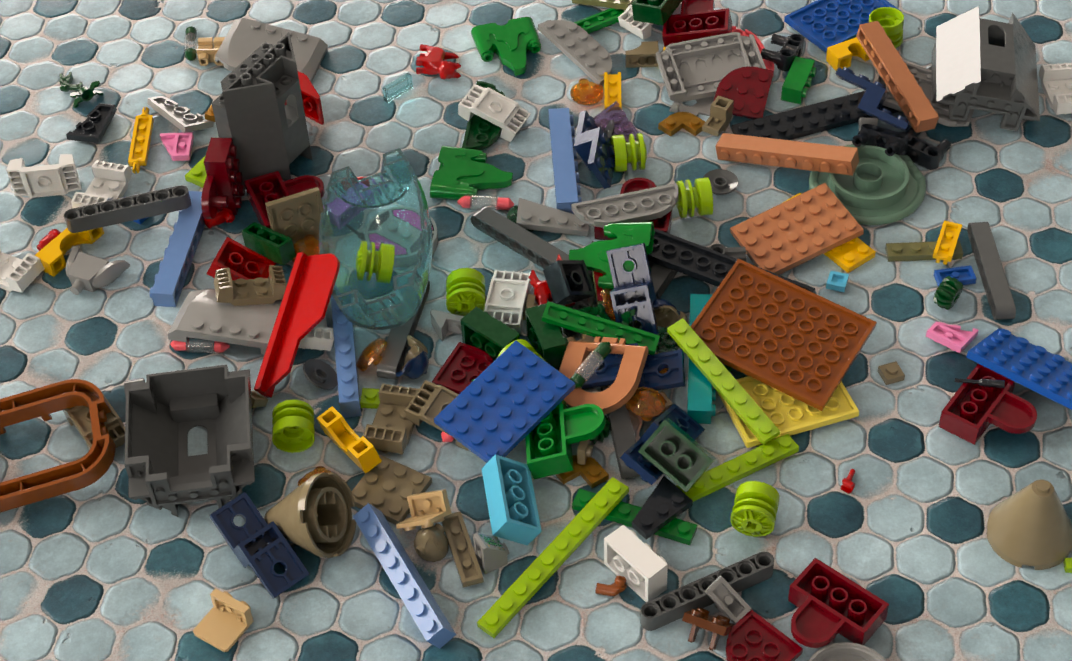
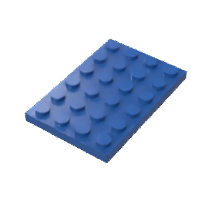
[784,0,902,53]
[966,328,1072,410]
[434,341,576,463]

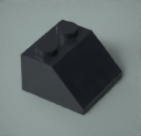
[543,260,596,305]

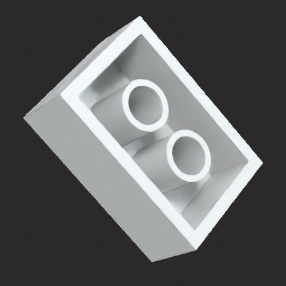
[604,525,668,602]

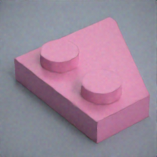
[160,132,194,161]
[926,321,979,353]

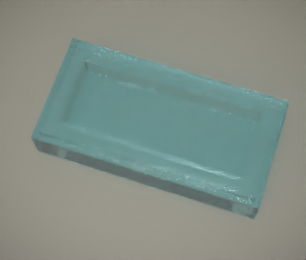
[382,73,413,103]

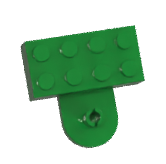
[525,400,606,480]

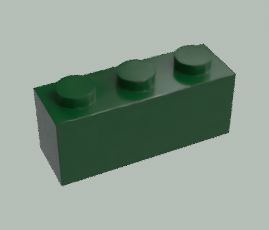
[241,222,296,266]

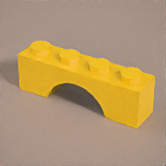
[35,227,104,277]
[316,406,382,474]

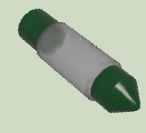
[184,26,198,61]
[570,342,611,389]

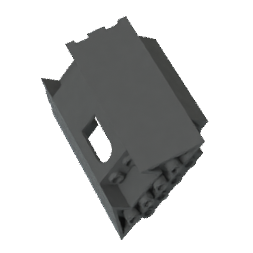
[932,6,1040,131]
[211,32,312,189]
[125,365,255,517]

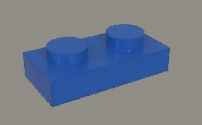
[933,265,977,287]

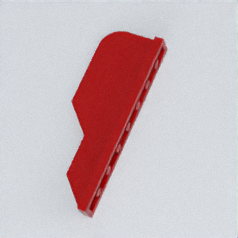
[254,252,340,398]

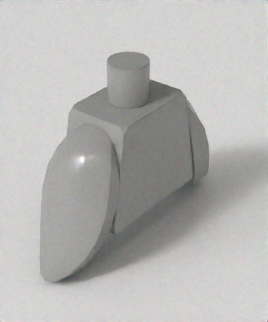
[65,246,130,295]

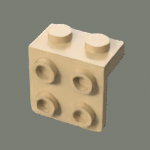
[396,489,452,531]
[193,588,254,652]

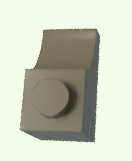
[625,41,659,68]

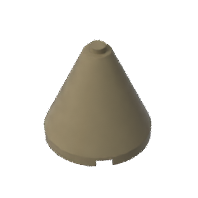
[264,472,356,558]
[986,479,1072,570]

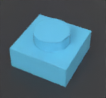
[826,271,849,292]

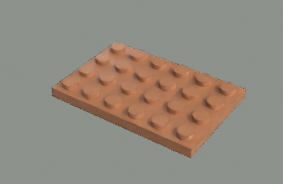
[730,183,864,275]

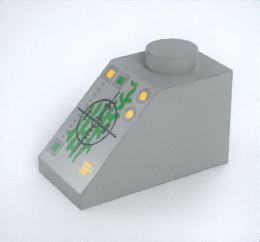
[473,533,509,575]

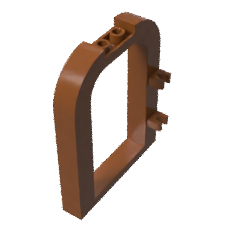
[0,379,116,513]

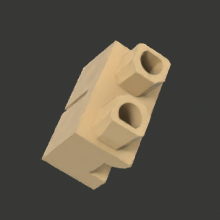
[196,37,225,66]

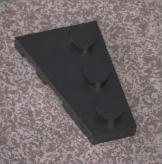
[66,103,117,143]
[632,476,693,540]

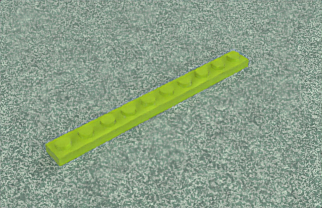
[477,477,629,638]

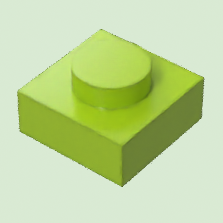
[360,388,380,409]

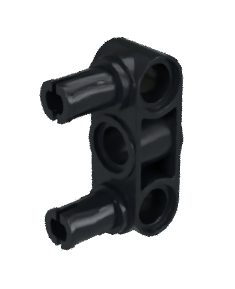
[761,33,805,71]
[852,124,910,156]
[900,127,951,170]

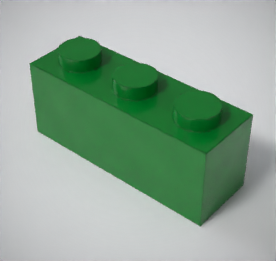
[781,56,817,104]

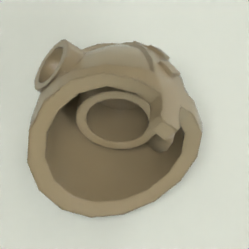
[414,523,449,562]

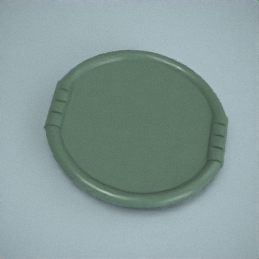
[809,144,926,226]

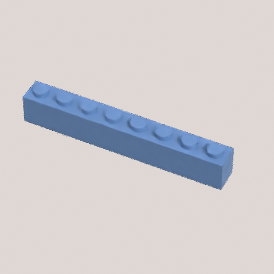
[548,108,582,214]
[149,191,205,307]
[331,287,362,418]
[353,503,456,649]

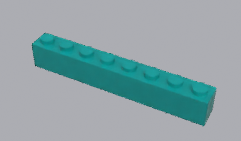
[687,294,716,424]

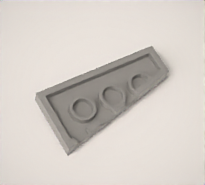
[147,96,214,133]
[516,198,589,237]

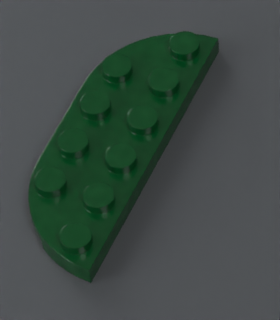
[462,81,505,151]

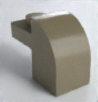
[702,96,734,136]

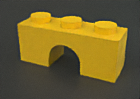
[826,37,870,71]

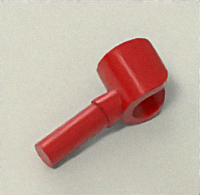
[840,469,855,494]

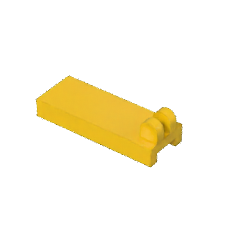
[604,72,622,111]
[933,220,962,265]

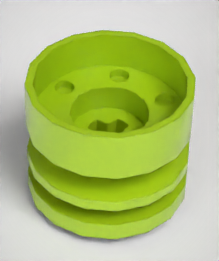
[869,7,904,48]
[611,133,647,172]
[676,177,713,218]
[355,241,395,283]
[446,268,486,316]
[272,399,315,453]
[730,481,780,537]

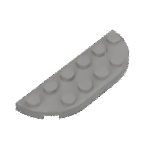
[538,20,612,87]
[571,183,678,229]

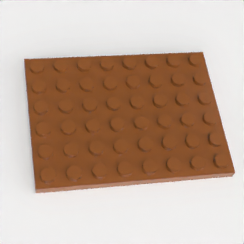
[690,258,877,411]

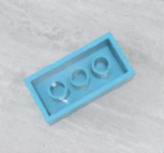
[482,454,542,545]

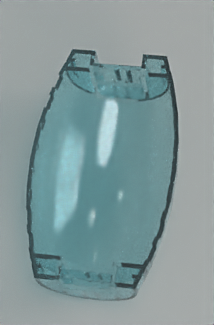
[319,148,433,330]

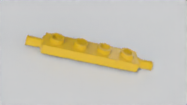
[128,107,154,174]

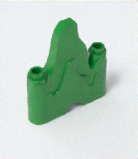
[471,17,541,76]
[430,145,513,201]
[569,222,655,290]

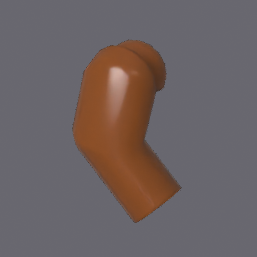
[595,576,627,596]

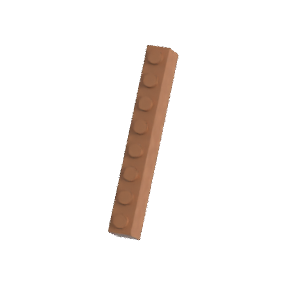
[856,21,939,133]
[716,133,859,176]

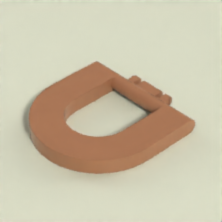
[559,336,648,415]

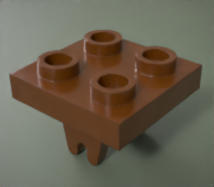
[682,607,735,651]

